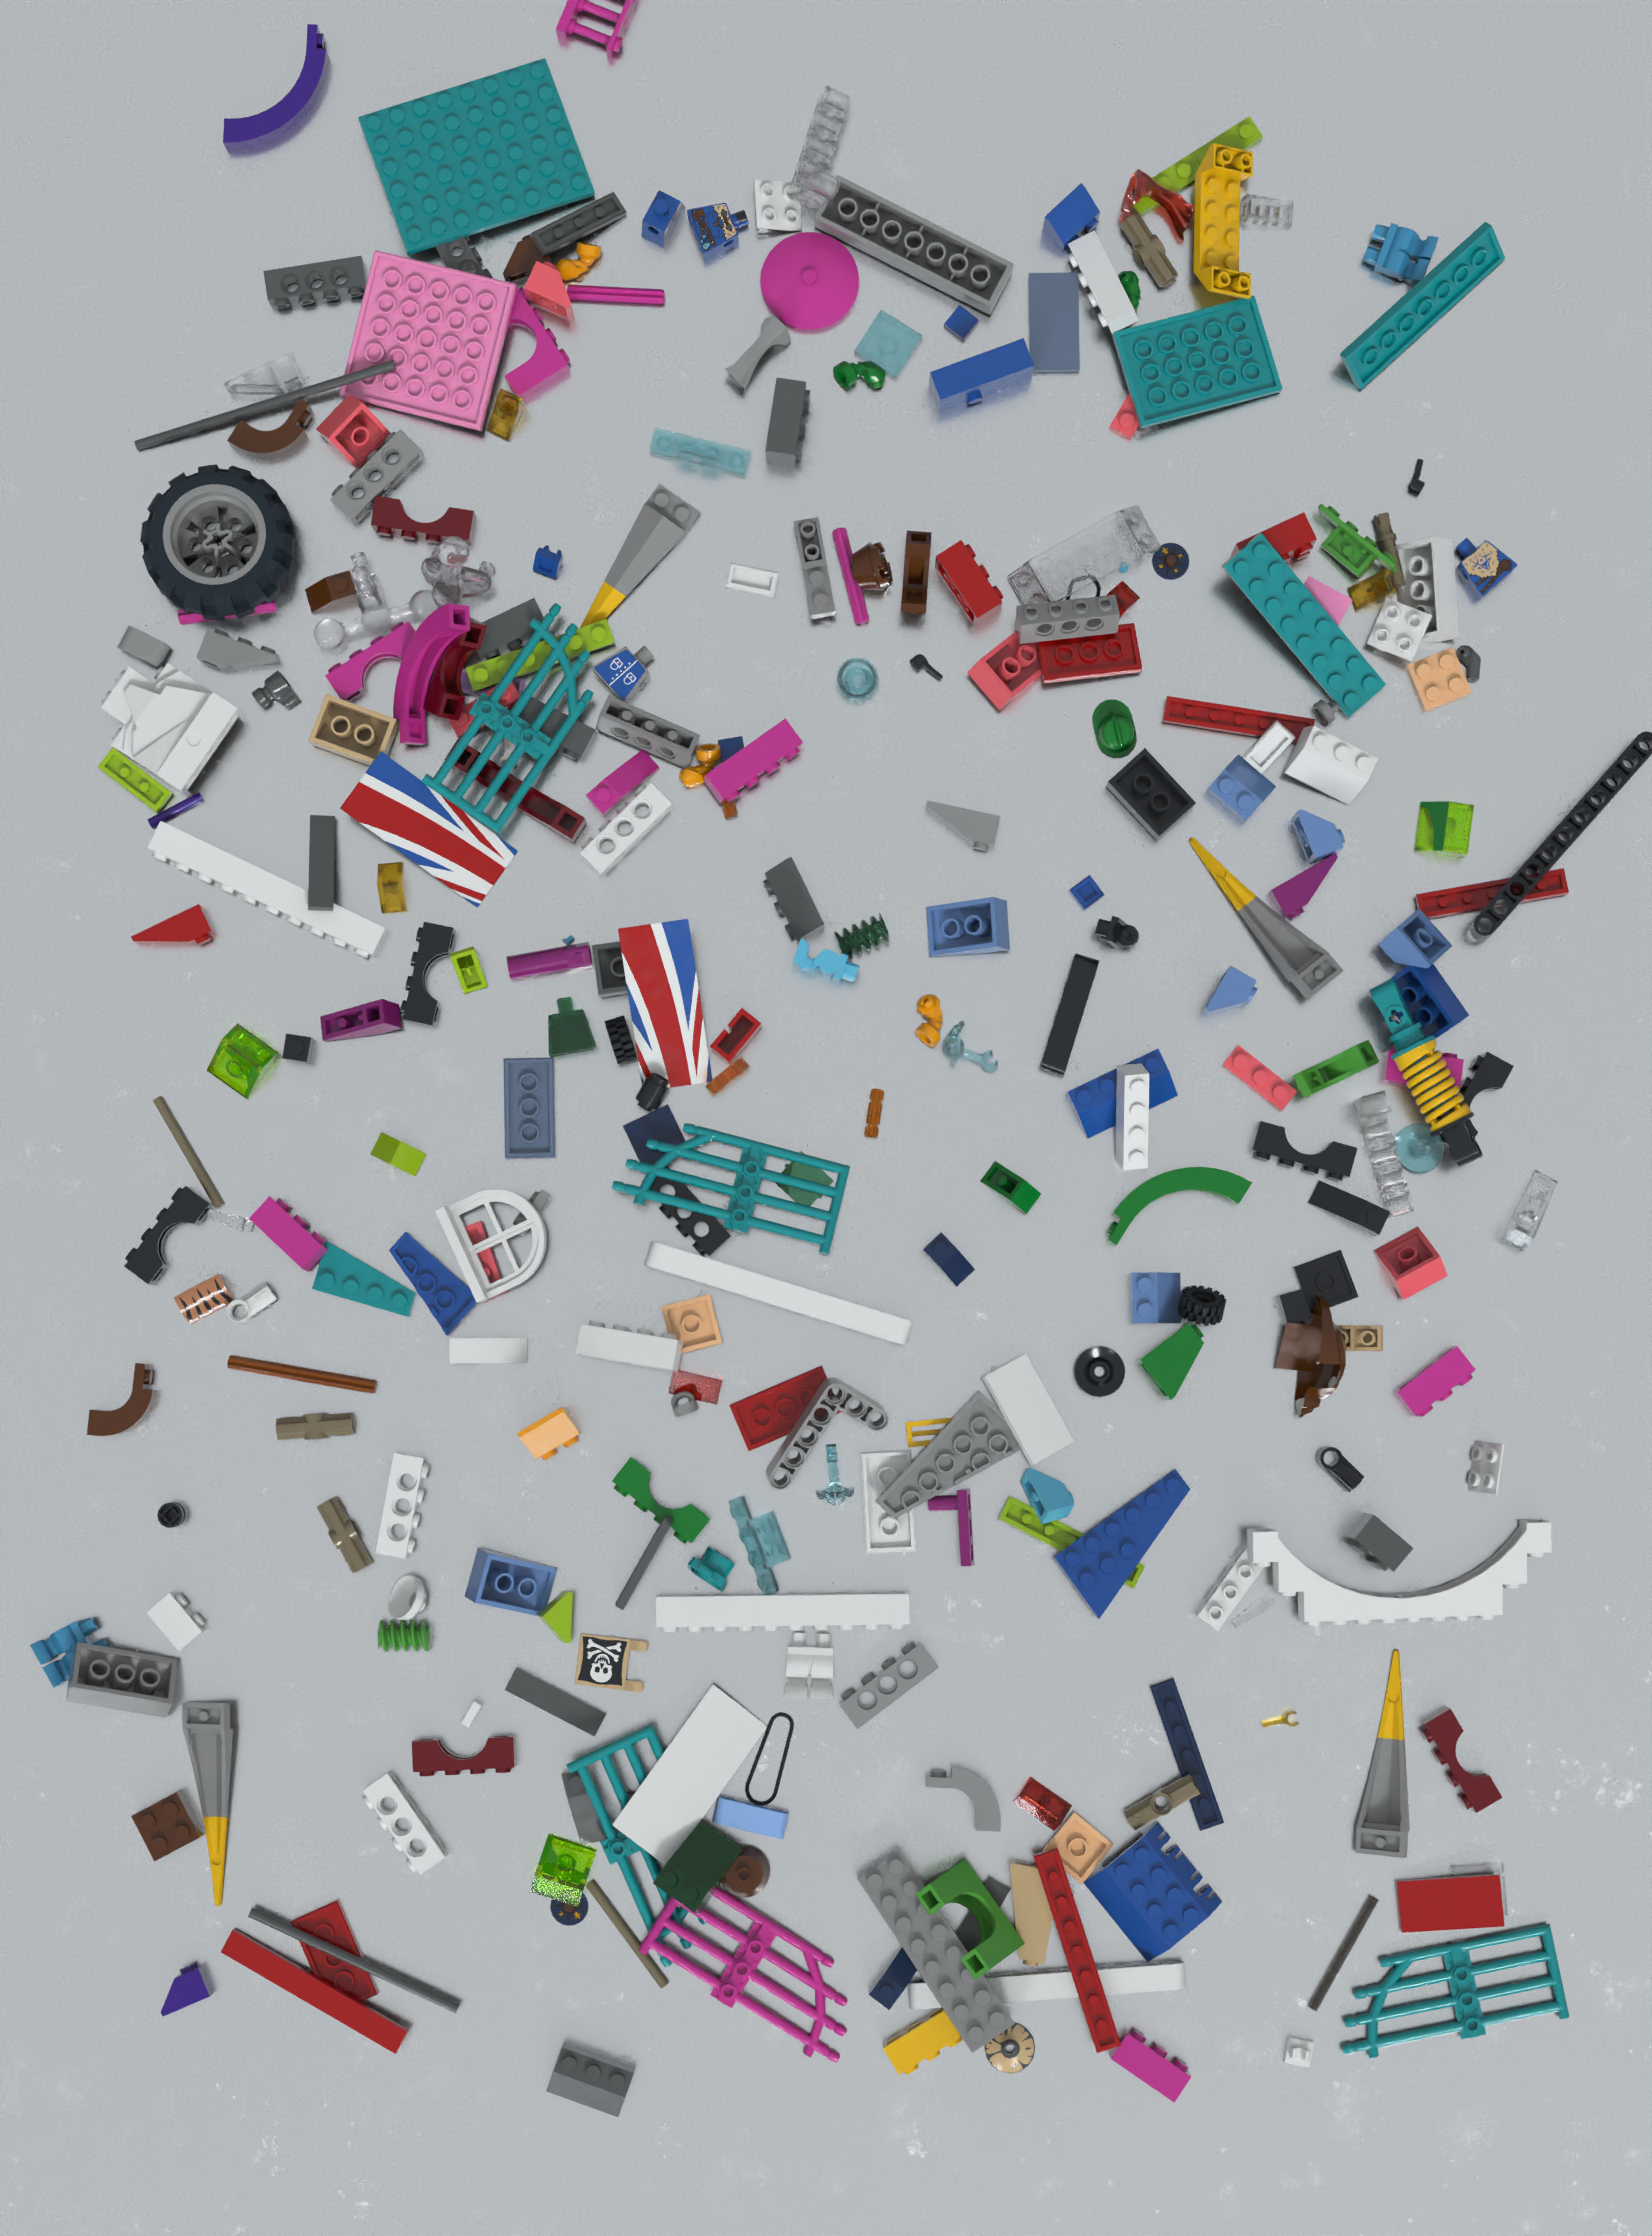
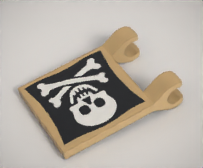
[575,1633,649,1692]

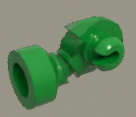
[1118,271,1141,315]
[833,361,886,388]

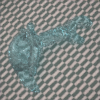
[942,1021,998,1071]
[816,1444,854,1506]

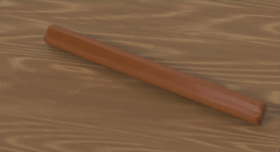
[227,1355,376,1393]

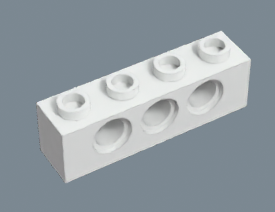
[580,783,673,877]
[375,1453,429,1558]
[1195,1543,1264,1631]
[362,1771,448,1875]

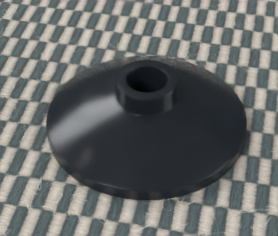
[1075,1346,1125,1397]

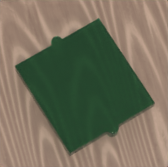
[773,1151,834,1206]

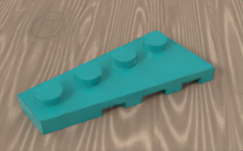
[312,1241,416,1317]

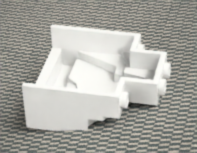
[101,663,245,798]

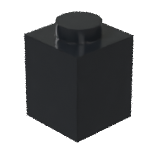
[282,1033,315,1065]
[1277,1288,1312,1325]

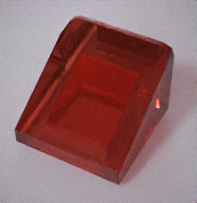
[1106,581,1140,618]

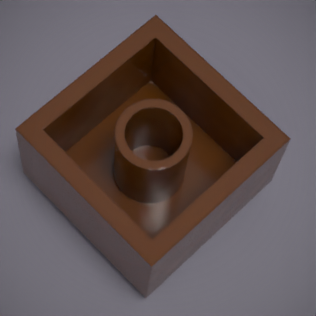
[131,1789,204,1862]

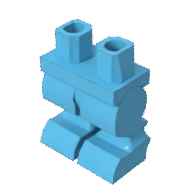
[792,938,860,983]

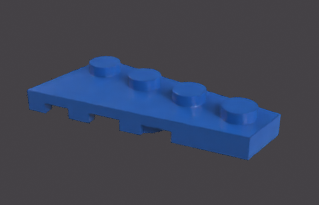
[389,1232,477,1336]

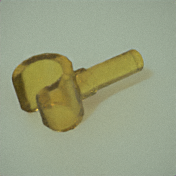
[1262,1711,1299,1728]

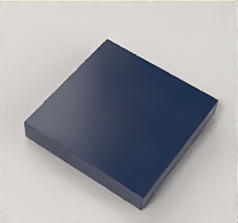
[623,1104,685,1165]

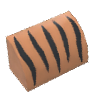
[173,1274,235,1325]

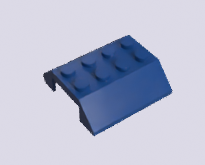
[1083,1821,1222,1962]

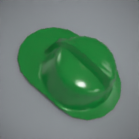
[1092,699,1137,758]

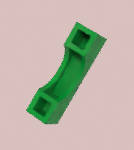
[612,1457,711,1544]

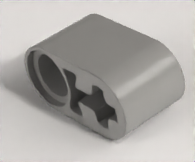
[117,626,171,669]

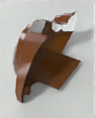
[1275,1295,1346,1418]

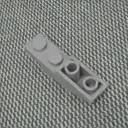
[794,517,836,619]

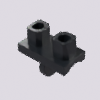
[1095,916,1139,950]

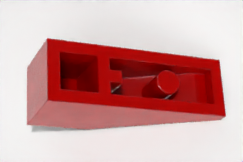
[131,904,215,946]

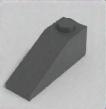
[561,1766,606,1846]

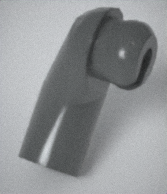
[1457,645,1481,681]

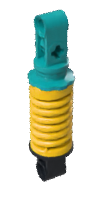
[1369,978,1483,1168]

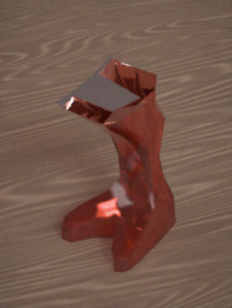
[1120,169,1195,241]

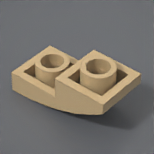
[1337,1325,1383,1351]

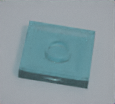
[854,310,923,378]

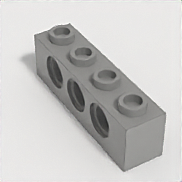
[330,429,424,525]
[1015,595,1120,644]
[596,695,700,768]
[839,1642,939,1729]

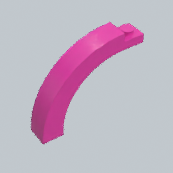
[393,603,470,745]

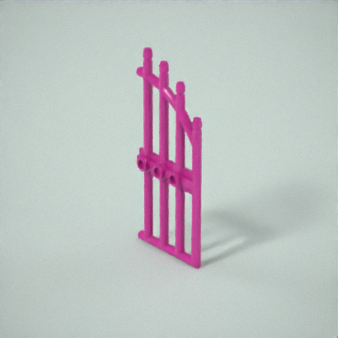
[638,1887,848,2062]

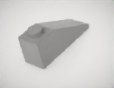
[925,801,1000,851]

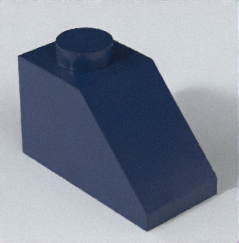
[922,1232,975,1287]

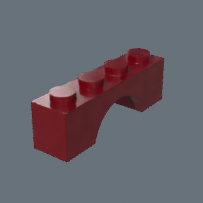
[371,496,476,547]
[423,617,487,721]
[1421,1707,1503,1813]
[412,1735,517,1776]

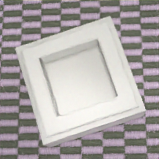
[461,1699,484,1728]

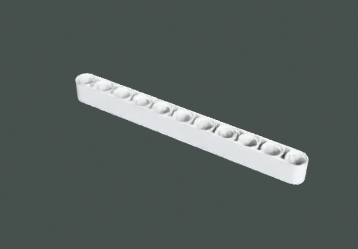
[644,1241,913,1346]
[908,1961,1186,2009]

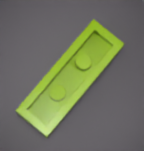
[97,747,173,813]

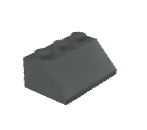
[763,857,825,943]
[546,2042,635,2117]

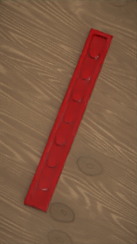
[1033,1847,1121,2053]
[221,1928,409,2054]

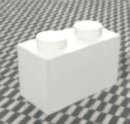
[146,1591,206,1651]

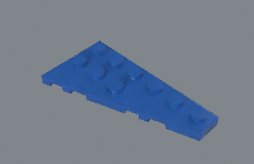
[1053,1469,1190,1619]

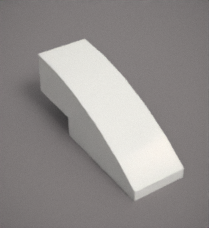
[449,1338,528,1364]

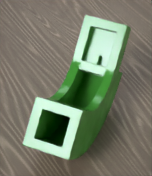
[1293,1039,1379,1098]

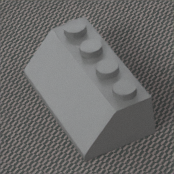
[66,1642,178,1718]

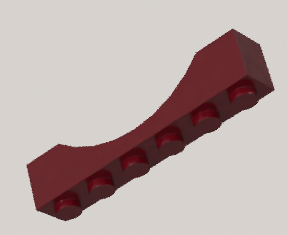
[445,739,587,843]

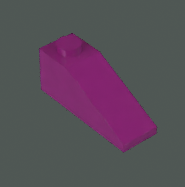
[1268,853,1338,919]
[320,999,402,1041]

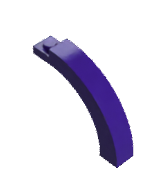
[223,24,329,150]

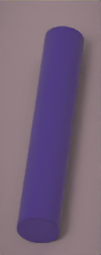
[147,792,204,828]

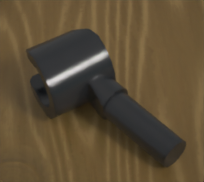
[1408,459,1425,495]
[910,654,943,680]

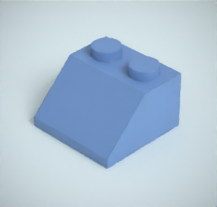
[1206,754,1276,824]
[1292,809,1345,864]
[1378,909,1452,968]
[1201,966,1258,1016]
[1130,1272,1181,1324]

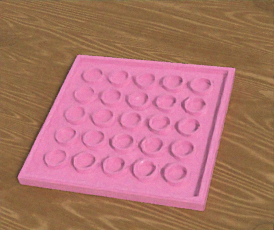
[339,250,518,431]

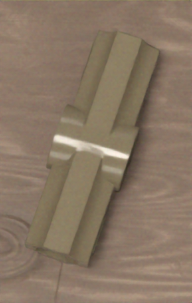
[1120,213,1178,288]
[276,1413,354,1440]
[317,1496,373,1573]
[1124,1773,1201,1830]

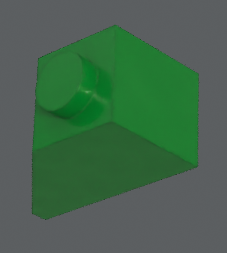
[981,1161,1041,1214]

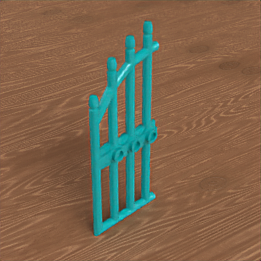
[421,603,594,834]
[612,1123,850,1255]
[566,1724,707,1967]
[1341,1923,1569,2058]

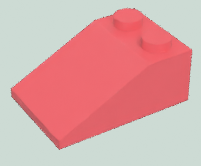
[967,631,1042,710]

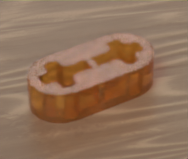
[705,1057,750,1096]

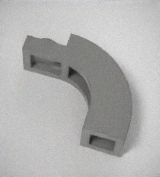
[925,1765,1001,1832]

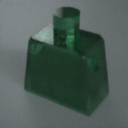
[548,997,598,1057]

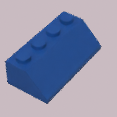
[1066,1049,1178,1139]

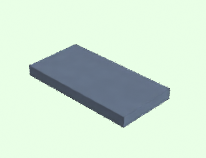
[1028,272,1080,372]
[503,1057,556,1159]

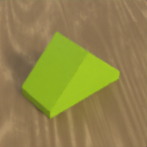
[450,946,488,994]
[370,1132,426,1177]
[537,1591,573,1643]

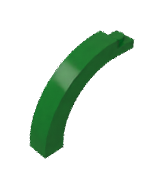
[1106,1167,1252,1246]

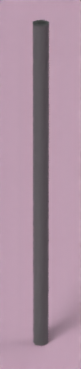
[248,1907,460,2014]

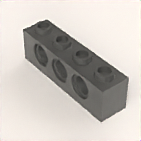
[434,236,493,278]
[263,256,367,308]

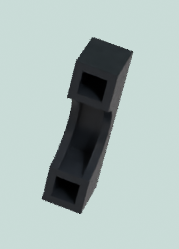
[400,922,456,1028]
[1436,1052,1514,1148]
[1250,1121,1357,1181]
[124,1186,213,1285]

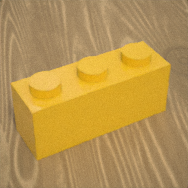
[883,2008,962,2075]

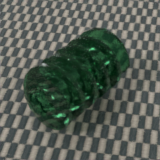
[834,913,890,959]

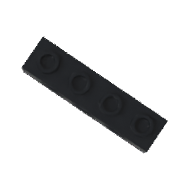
[641,1166,732,1257]

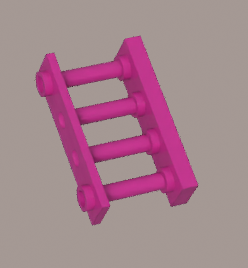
[556,0,636,59]

